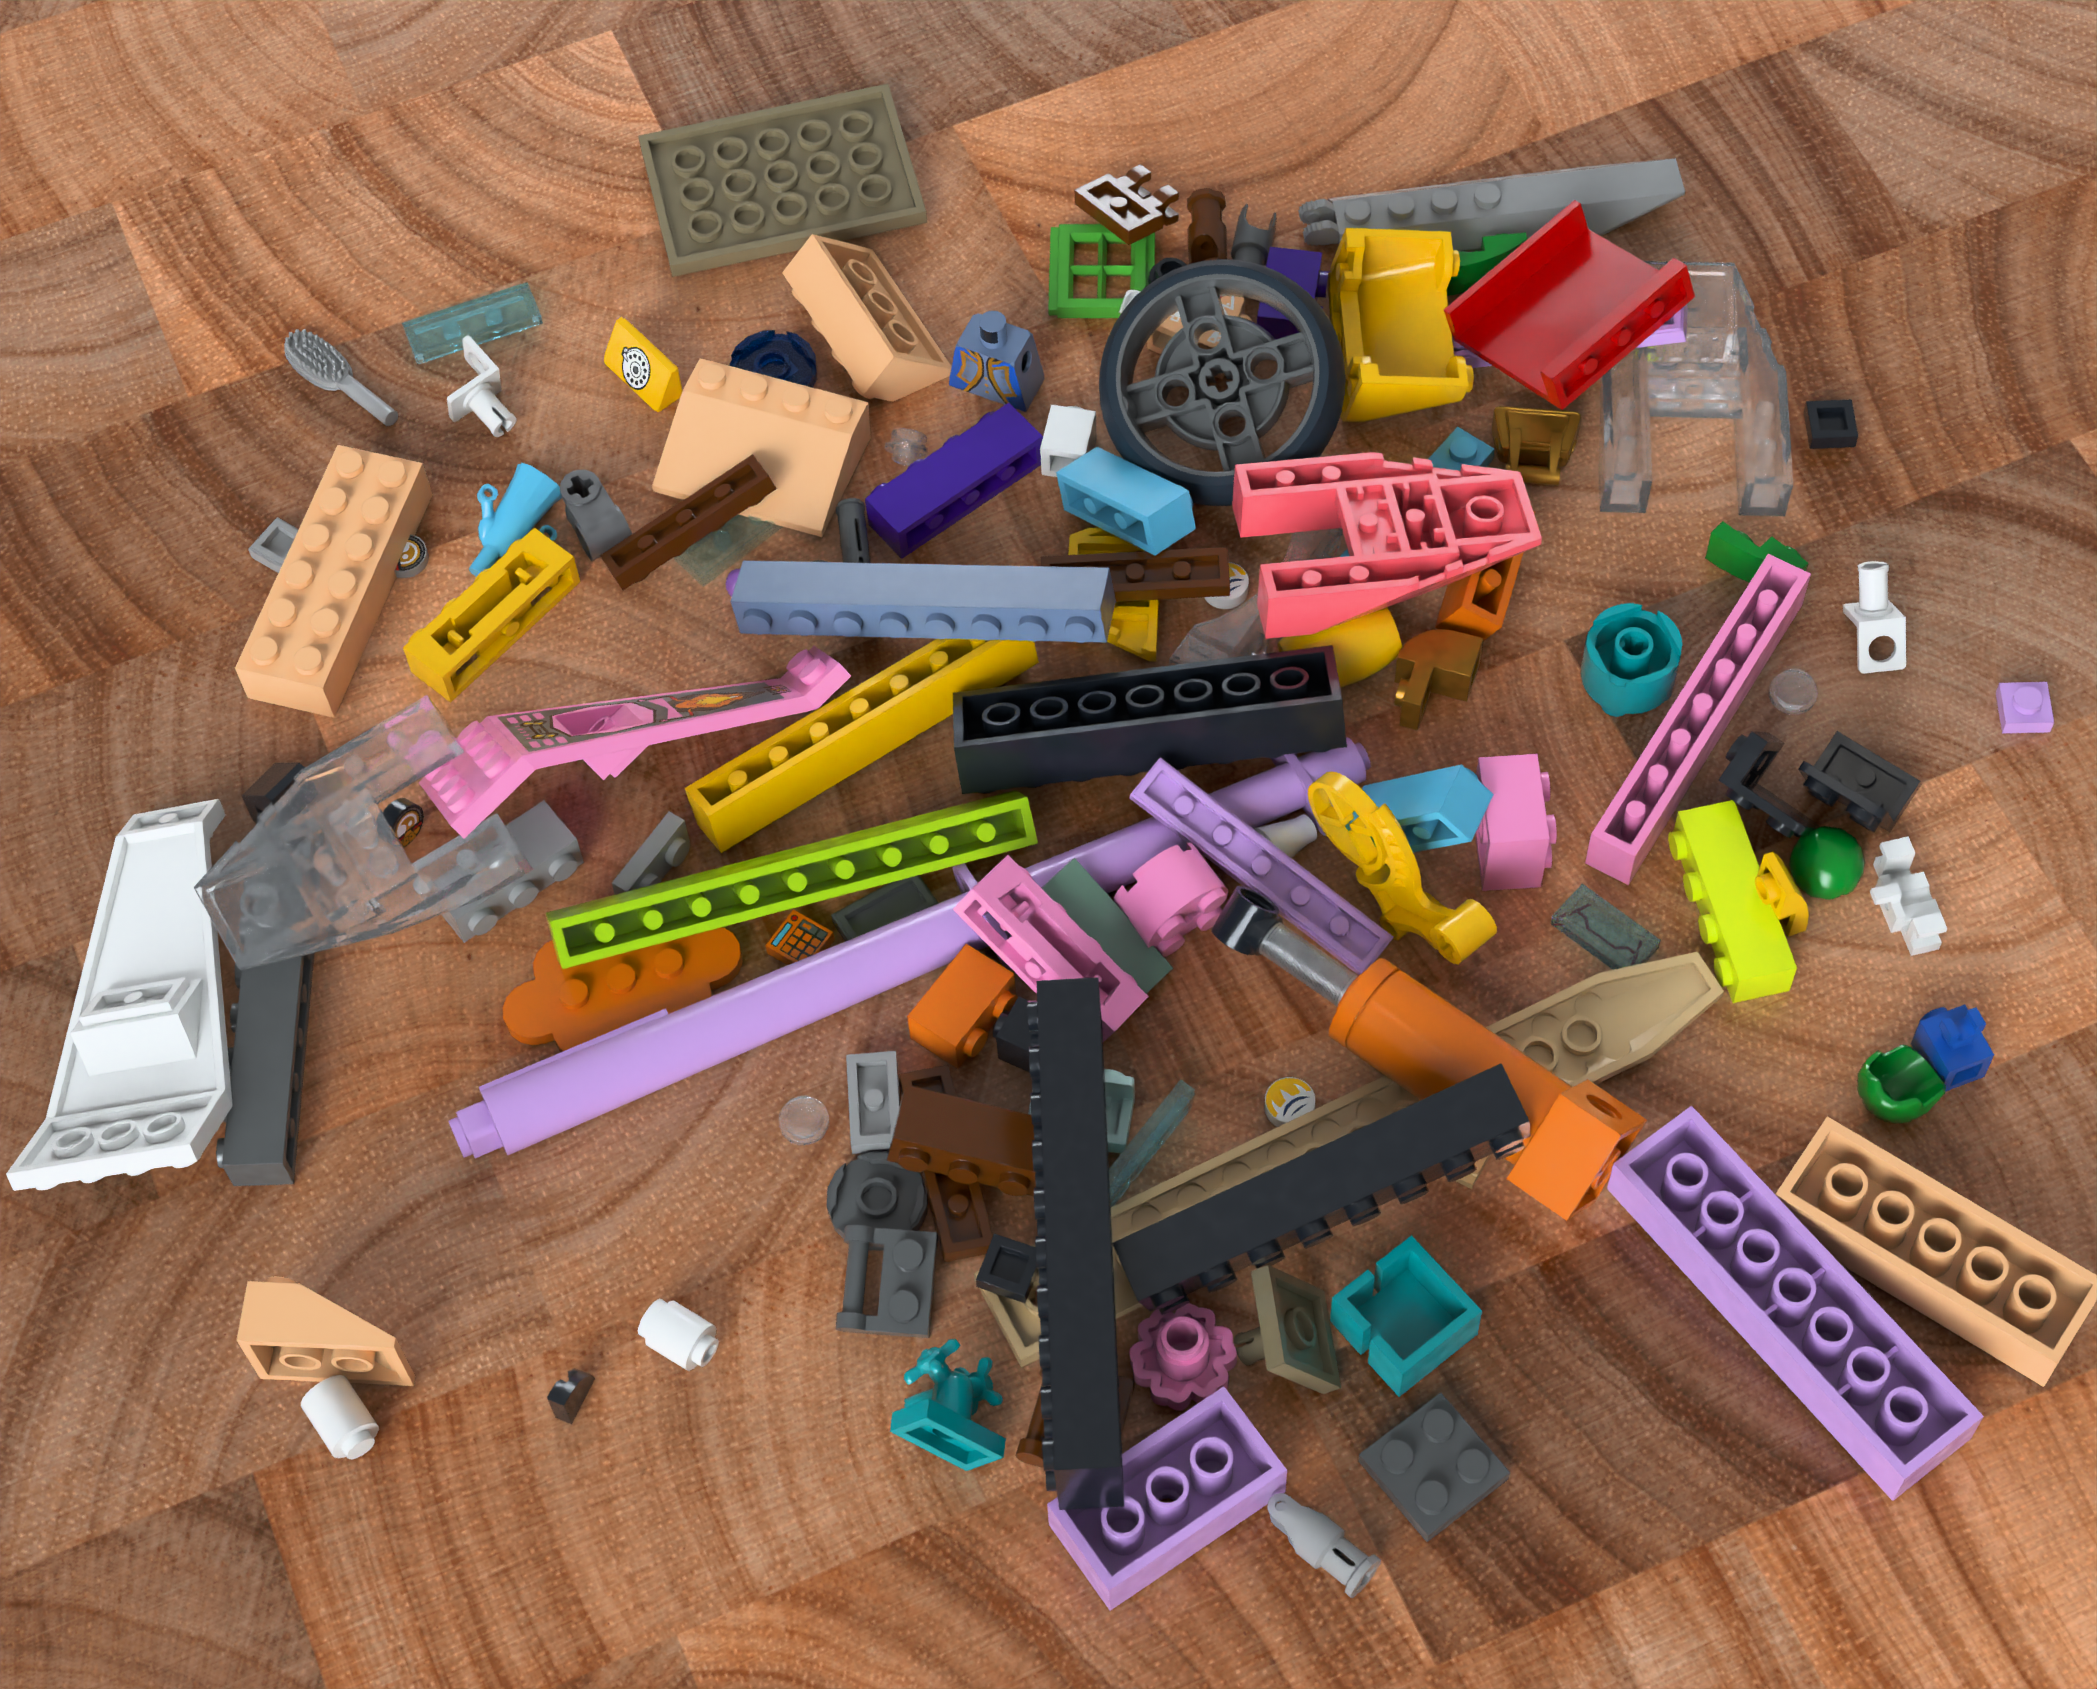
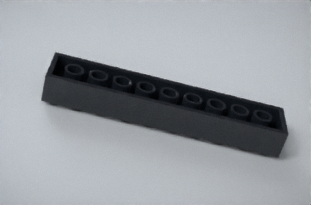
[1027,978,1125,1510]

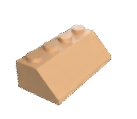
[782,234,952,402]

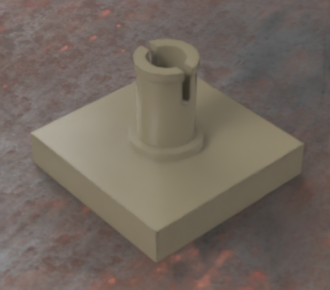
[1234,1265,1341,1394]

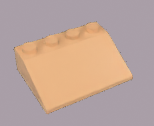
[652,358,871,537]

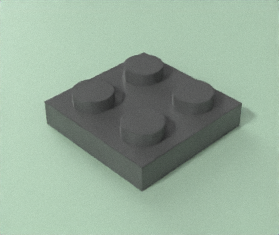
[1358,1393,1510,1542]

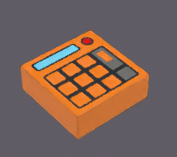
[765,909,835,965]

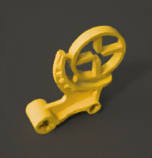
[1308,771,1497,965]

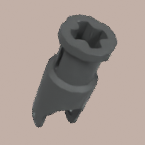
[1231,204,1277,266]

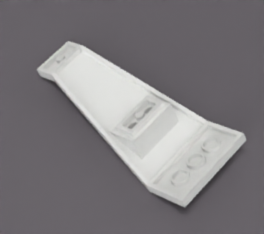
[6,799,233,1191]

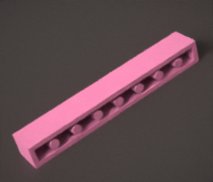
[1585,554,1811,885]

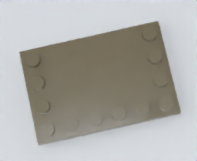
[638,84,927,277]

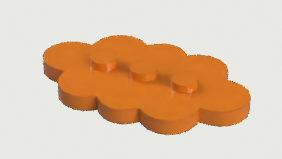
[502,927,743,1053]

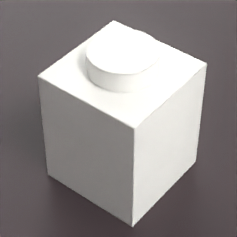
[1040,405,1097,477]

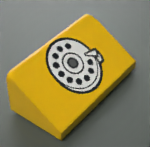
[604,317,683,412]

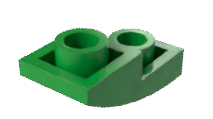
[1447,232,1527,296]
[1705,521,1808,583]

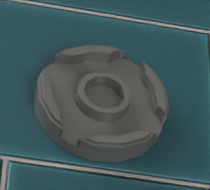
[826,1151,928,1251]

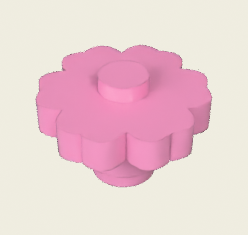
[1129,1303,1237,1411]

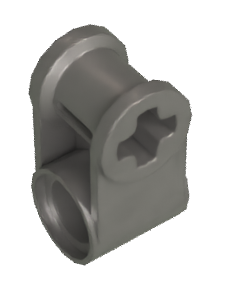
[560,470,632,561]

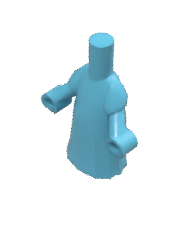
[469,463,562,577]

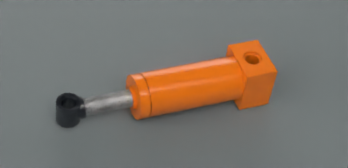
[1211,886,1647,1221]

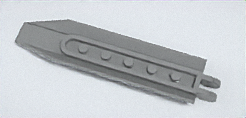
[1298,158,1685,252]

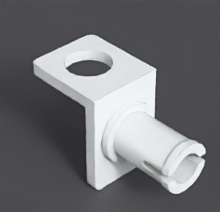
[447,335,516,437]
[1843,561,1906,674]

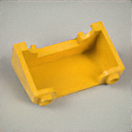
[1328,228,1474,422]

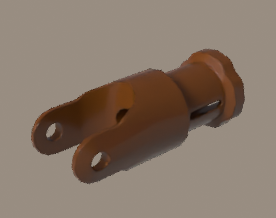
[1187,188,1227,264]

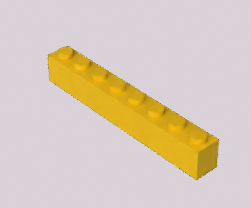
[685,639,1039,853]

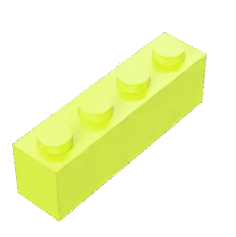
[1668,800,1797,1003]

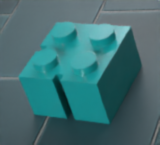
[1330,1235,1482,1397]

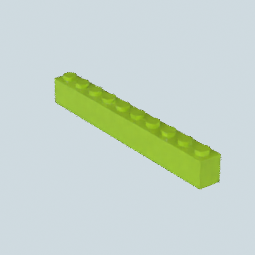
[546,790,1038,969]

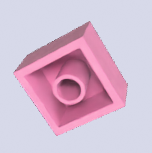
[1475,754,1557,891]

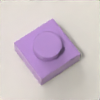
[1996,682,2054,733]

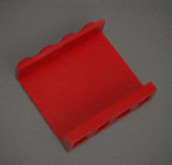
[1443,200,1695,410]

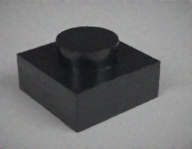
[1804,399,1858,449]
[976,1233,1038,1304]

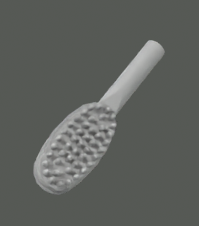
[284,329,398,426]

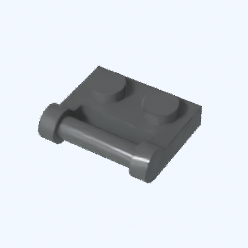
[835,1225,939,1338]

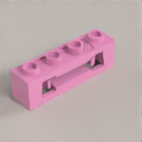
[953,855,1149,1042]

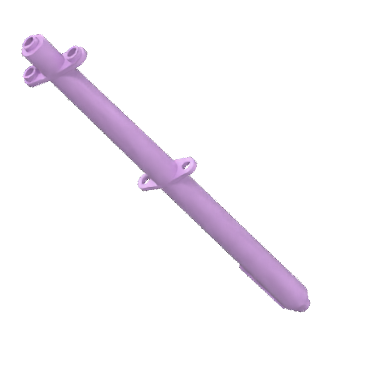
[448,737,1370,1158]

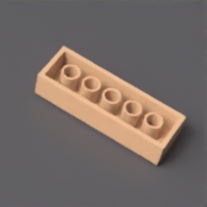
[235,445,433,718]
[1775,1116,2097,1387]

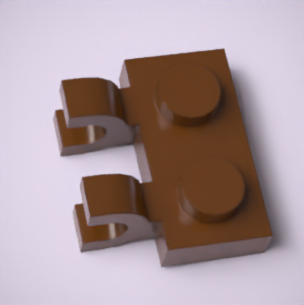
[1074,164,1179,245]

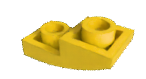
[1755,852,1809,937]

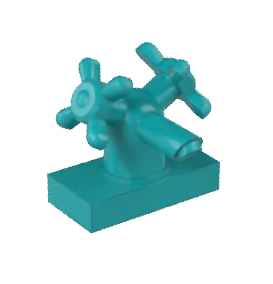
[890,1339,1006,1471]

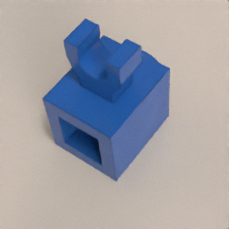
[1911,1004,1994,1092]

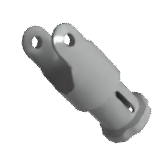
[1267,1493,1381,1598]

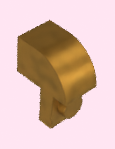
[1394,629,1483,730]

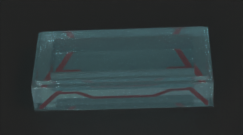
[1550,884,1661,970]

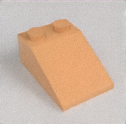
[237,1276,416,1386]

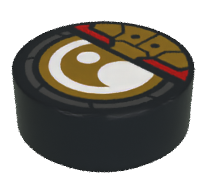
[378,798,424,848]

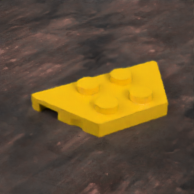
[1068,527,1159,661]

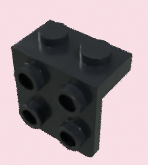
[1719,731,1820,838]
[1798,731,1922,833]

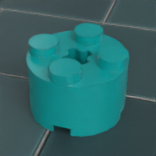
[1580,603,1682,717]

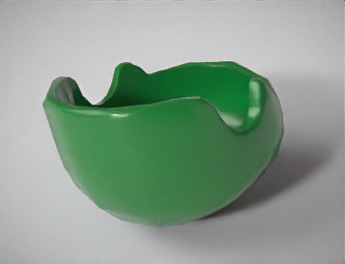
[1789,826,1865,900]

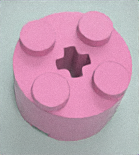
[1114,843,1228,957]

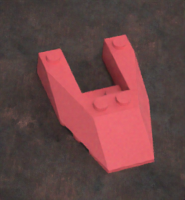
[1232,452,1542,639]

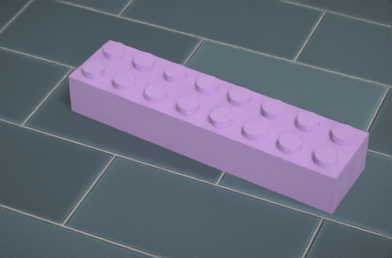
[1607,1106,1984,1501]

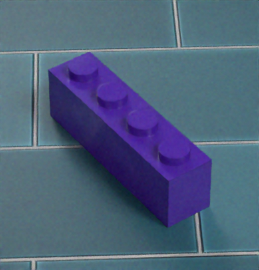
[865,403,1043,559]

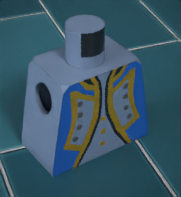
[949,311,1045,412]

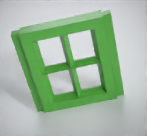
[1048,224,1155,318]

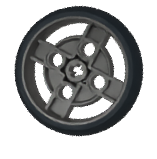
[1099,259,1346,506]

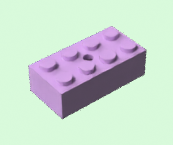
[1047,1386,1287,1611]

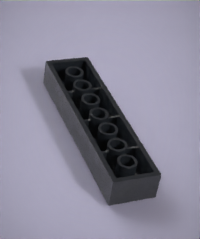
[953,645,1347,794]
[1112,1063,1531,1315]

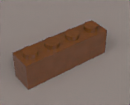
[887,1085,1036,1196]

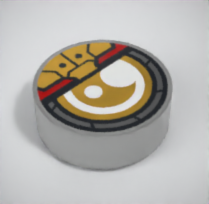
[395,534,429,578]

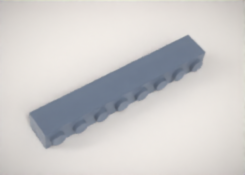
[730,560,1116,643]

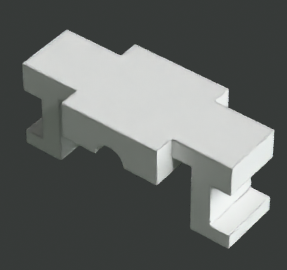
[1870,836,1947,956]

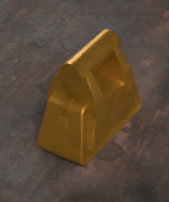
[1491,406,1581,486]

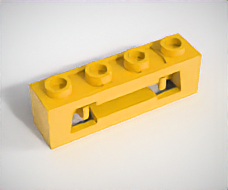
[403,527,580,703]

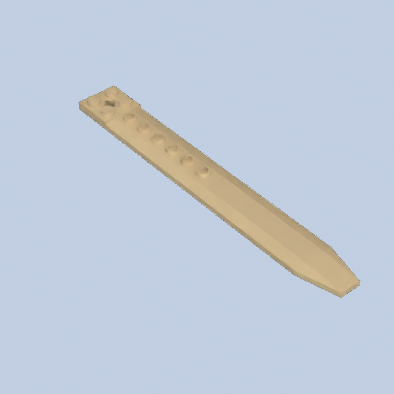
[974,952,1724,1368]

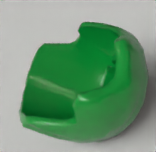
[1857,1044,1946,1124]

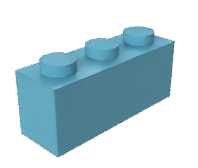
[1056,447,1196,555]
[1345,764,1494,853]

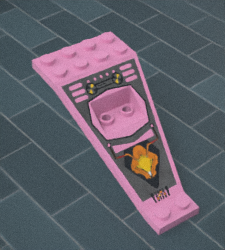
[419,646,851,839]

